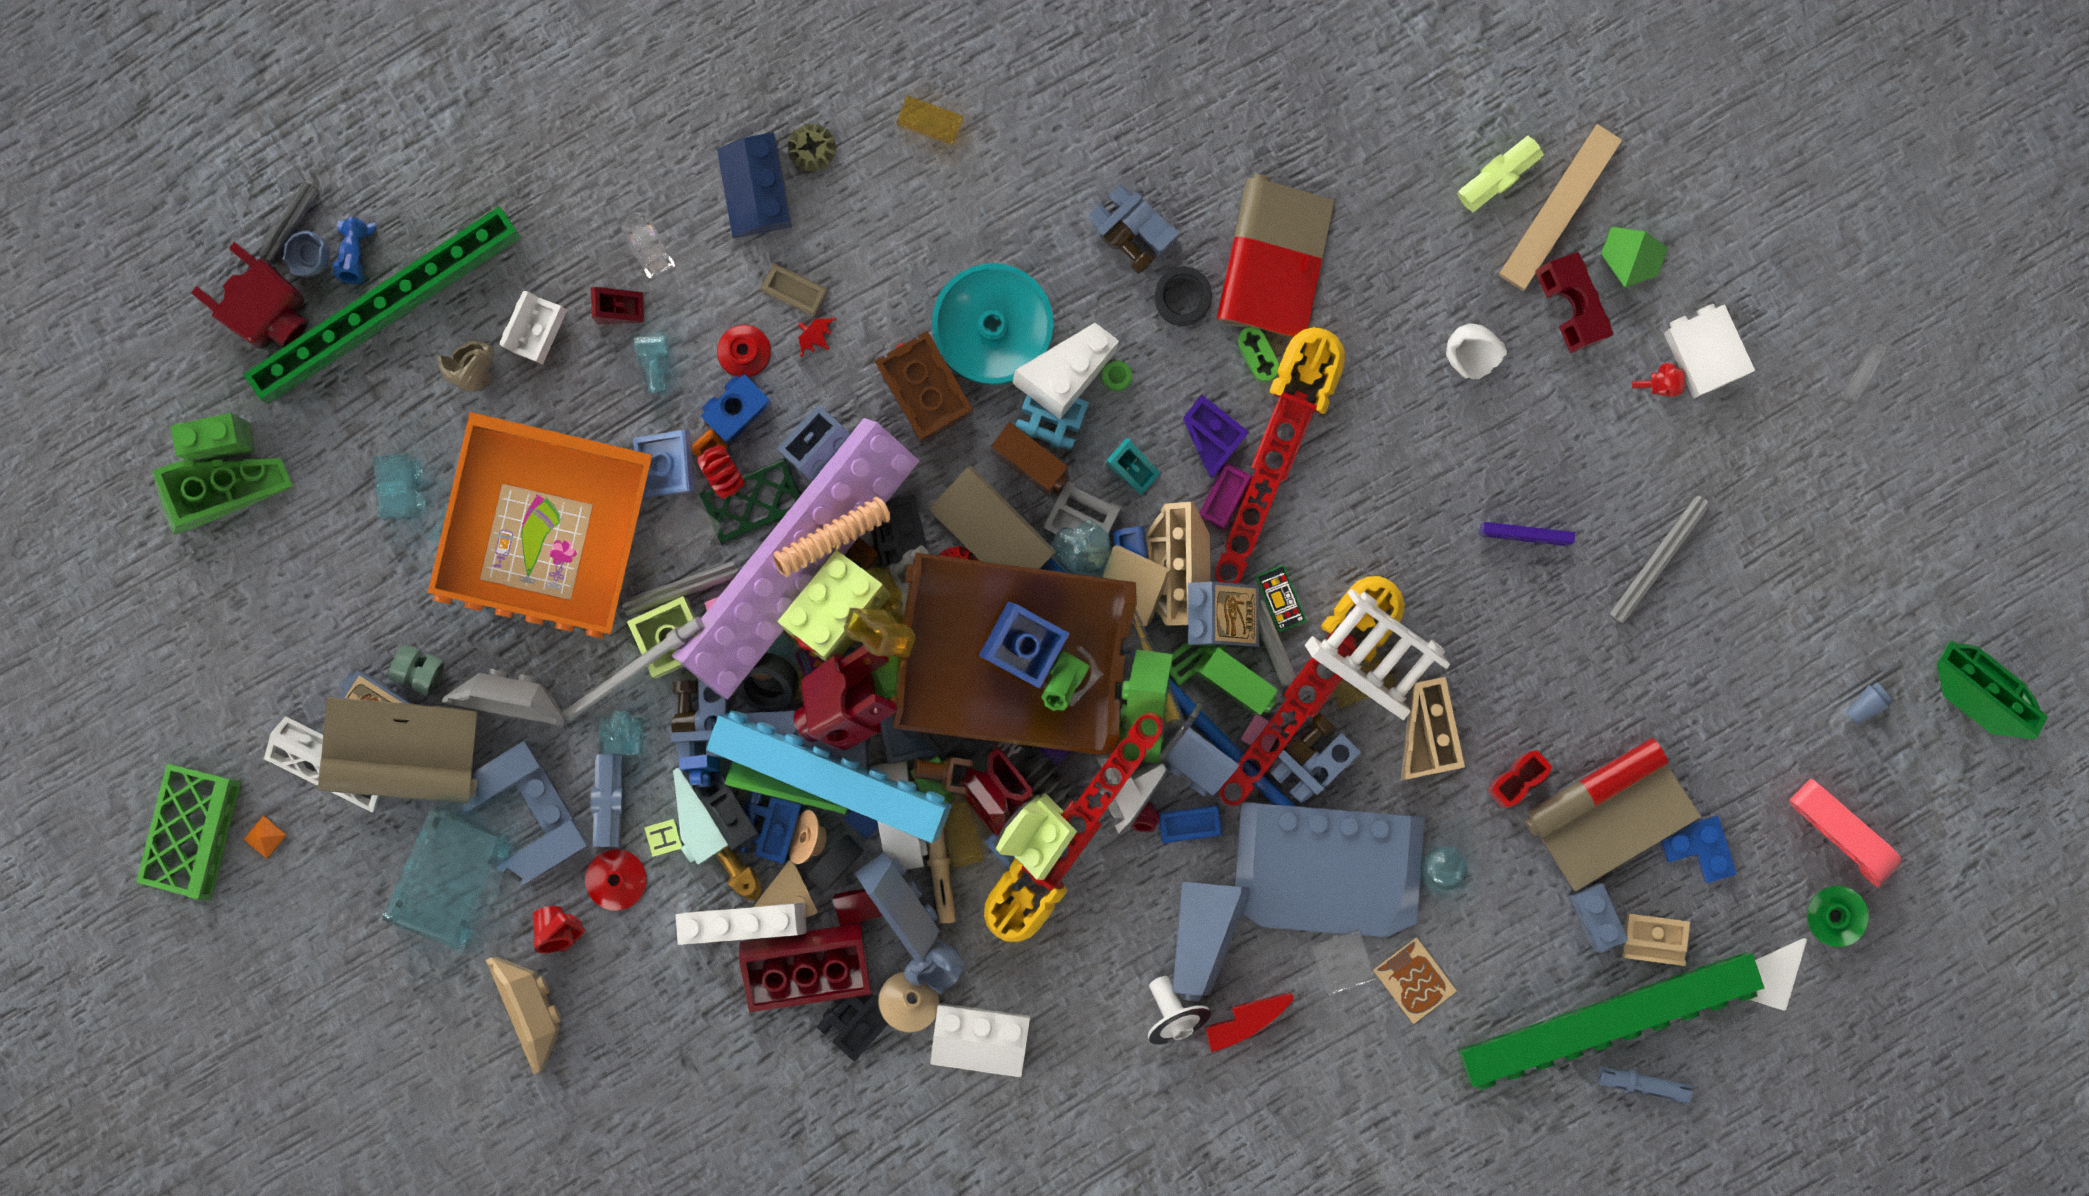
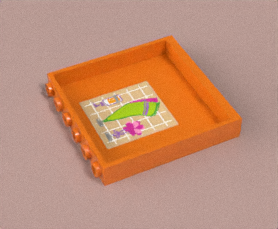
[427,412,652,639]

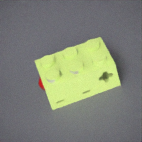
[777,550,891,661]

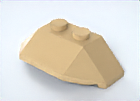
[1146,502,1210,626]
[486,956,562,1074]

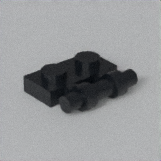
[870,495,928,566]
[816,995,888,1062]

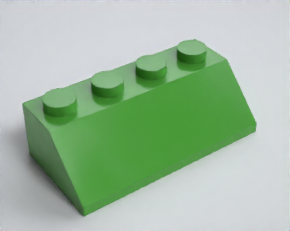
[725,761,850,814]

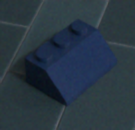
[717,132,792,238]

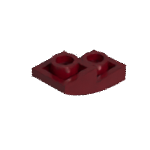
[832,889,883,926]

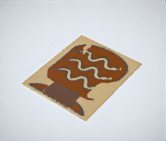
[1373,937,1457,1024]

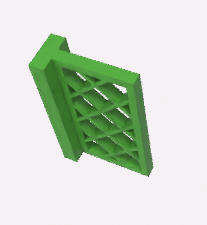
[136,763,242,900]

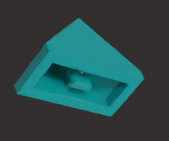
[1106,438,1161,496]

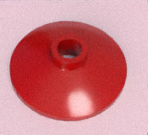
[585,849,647,911]

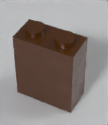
[991,422,1069,497]

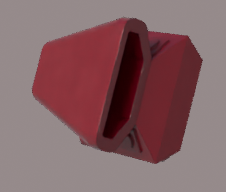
[960,749,1033,837]

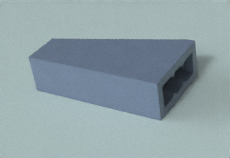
[1173,881,1250,1001]

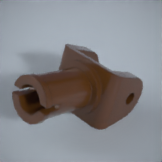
[913,757,973,795]

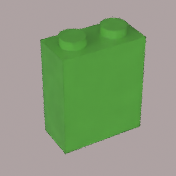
[170,413,255,462]
[1192,646,1278,715]

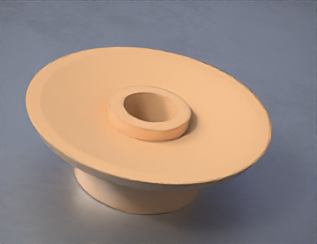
[788,810,827,864]

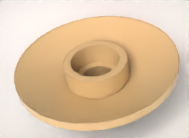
[878,972,939,1033]

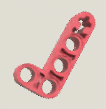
[1789,779,1902,888]

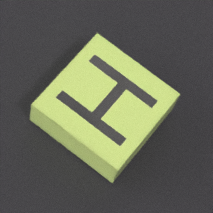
[644,819,683,857]

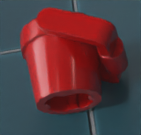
[532,906,585,954]

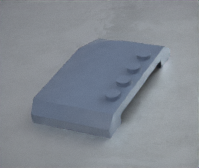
[1235,802,1425,937]

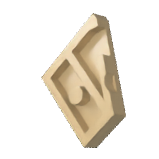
[753,860,819,918]

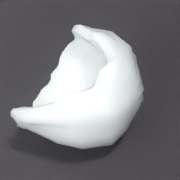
[1446,323,1507,379]

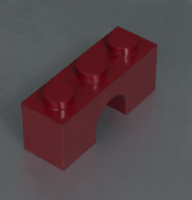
[1535,251,1614,354]

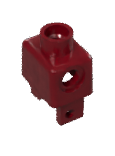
[191,242,308,349]
[794,644,897,750]

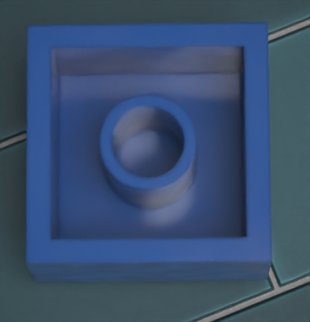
[979,601,1069,688]

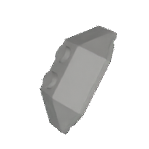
[442,668,568,727]

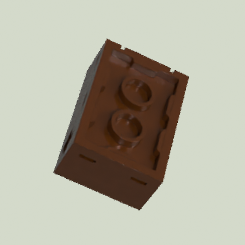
[874,331,974,444]

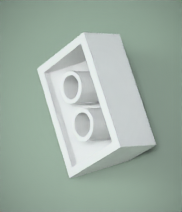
[930,1003,1030,1077]

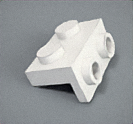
[500,291,567,365]

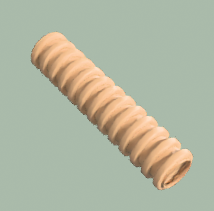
[773,497,890,577]

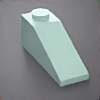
[673,767,729,865]

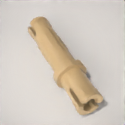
[926,831,956,924]

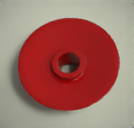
[717,324,771,378]

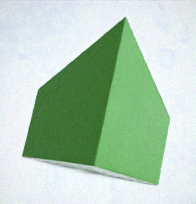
[1600,227,1668,288]

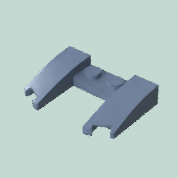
[463,741,590,885]

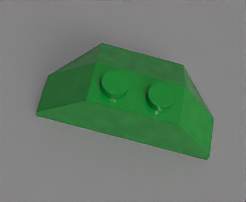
[1937,641,2048,739]

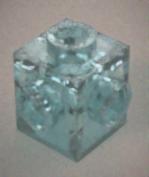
[598,711,644,755]

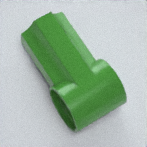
[1041,650,1089,711]

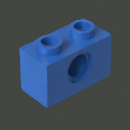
[701,374,772,445]

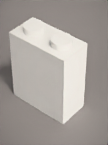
[1663,303,1755,399]

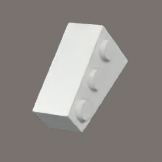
[1012,323,1119,419]
[871,761,928,870]

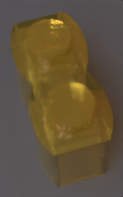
[843,608,916,657]

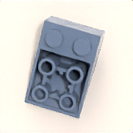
[777,404,850,482]

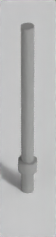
[562,617,704,722]

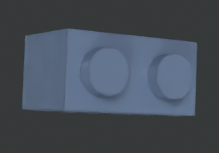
[1569,883,1628,953]

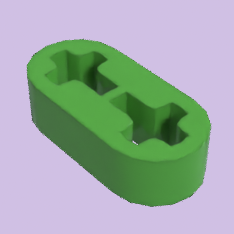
[1237,327,1279,383]

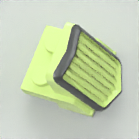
[995,793,1077,880]

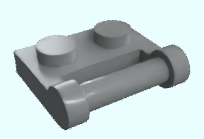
[1043,481,1122,555]

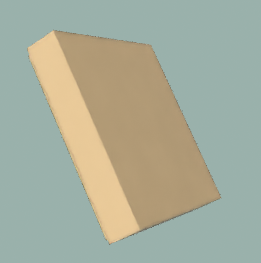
[1102,545,1171,626]

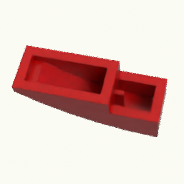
[1204,992,1294,1052]

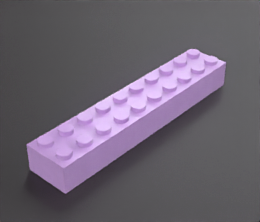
[671,418,919,700]

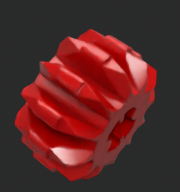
[697,445,744,499]

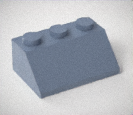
[854,852,940,964]

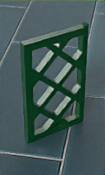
[699,458,800,543]

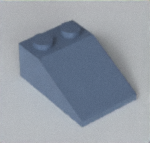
[1163,728,1239,797]

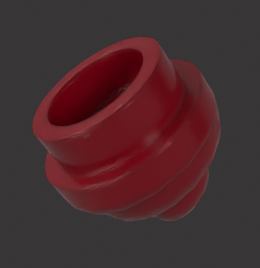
[1131,801,1160,833]

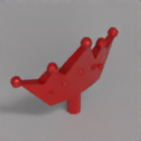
[798,317,837,357]

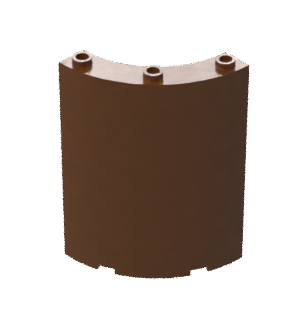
[889,552,1137,756]

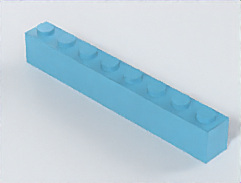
[706,710,952,843]

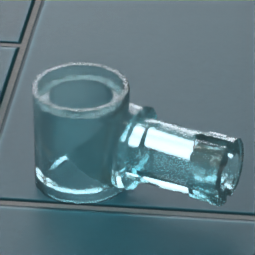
[634,332,668,393]

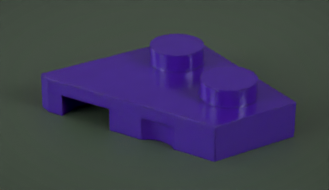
[1182,394,1249,478]

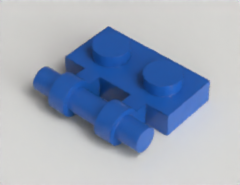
[740,791,802,864]

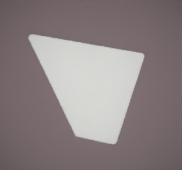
[1749,938,1807,1011]

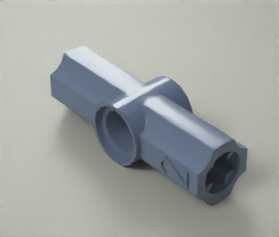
[591,754,625,847]

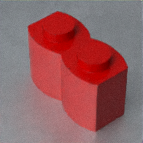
[1487,750,1552,807]

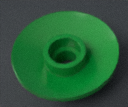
[1807,886,1869,947]

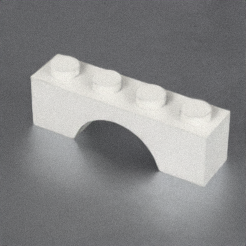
[676,902,807,945]

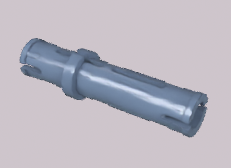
[1597,1066,1693,1104]

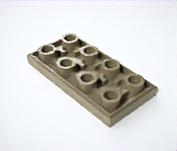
[929,466,1056,569]

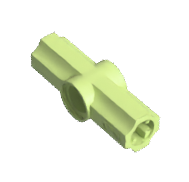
[1457,136,1544,213]

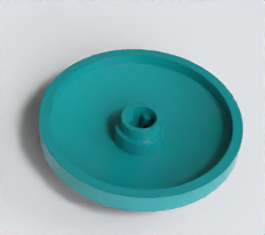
[932,263,1053,385]

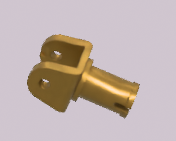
[716,846,762,901]

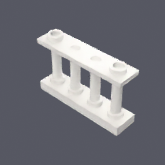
[1305,589,1450,720]

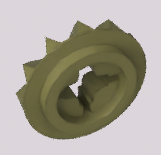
[788,123,836,172]

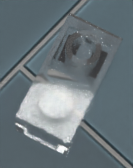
[620,209,675,279]

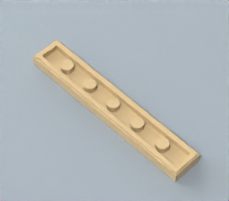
[1498,124,1622,291]

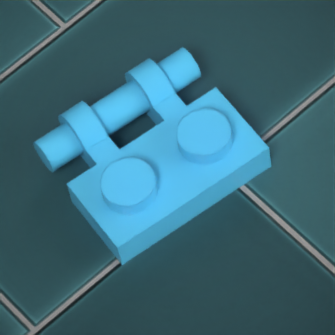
[1015,395,1089,451]

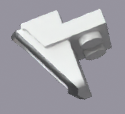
[1096,755,1166,835]

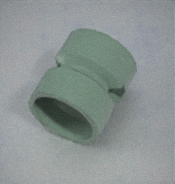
[388,643,445,696]

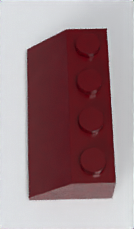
[739,923,871,1013]

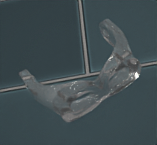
[1041,645,1103,707]

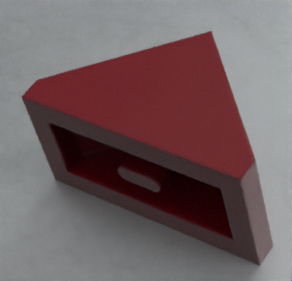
[591,287,644,325]

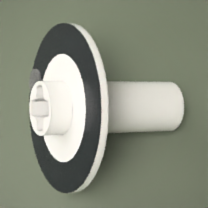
[1148,976,1211,1045]

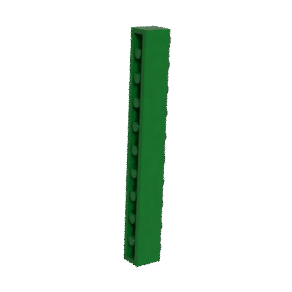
[243,206,522,404]
[1457,952,1765,1090]

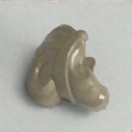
[437,340,494,392]

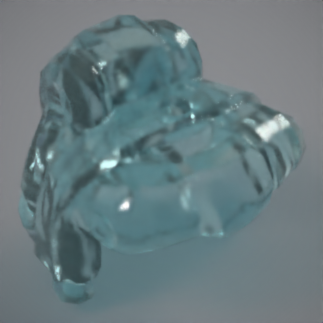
[1052,520,1111,573]

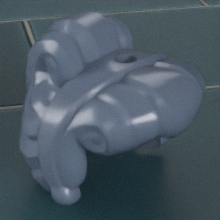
[904,938,965,994]

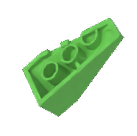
[152,458,293,535]

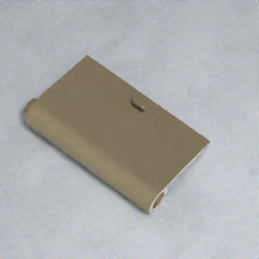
[318,697,477,803]

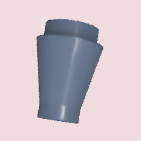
[1845,682,1893,725]

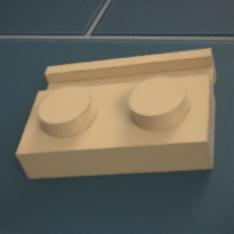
[1622,913,1690,966]

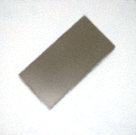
[760,263,828,317]

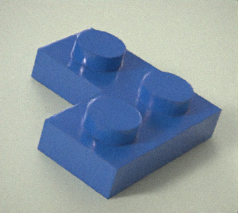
[1661,816,1737,883]

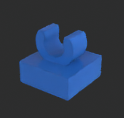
[679,755,720,788]

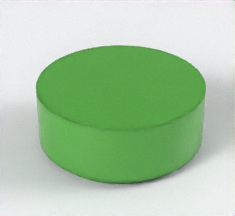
[1102,360,1132,392]

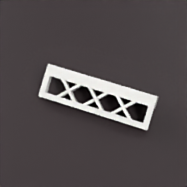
[264,716,380,813]

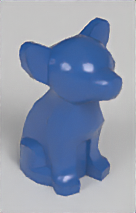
[333,217,376,285]

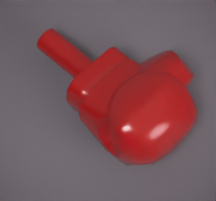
[1632,363,1686,397]

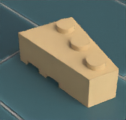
[1401,677,1465,780]

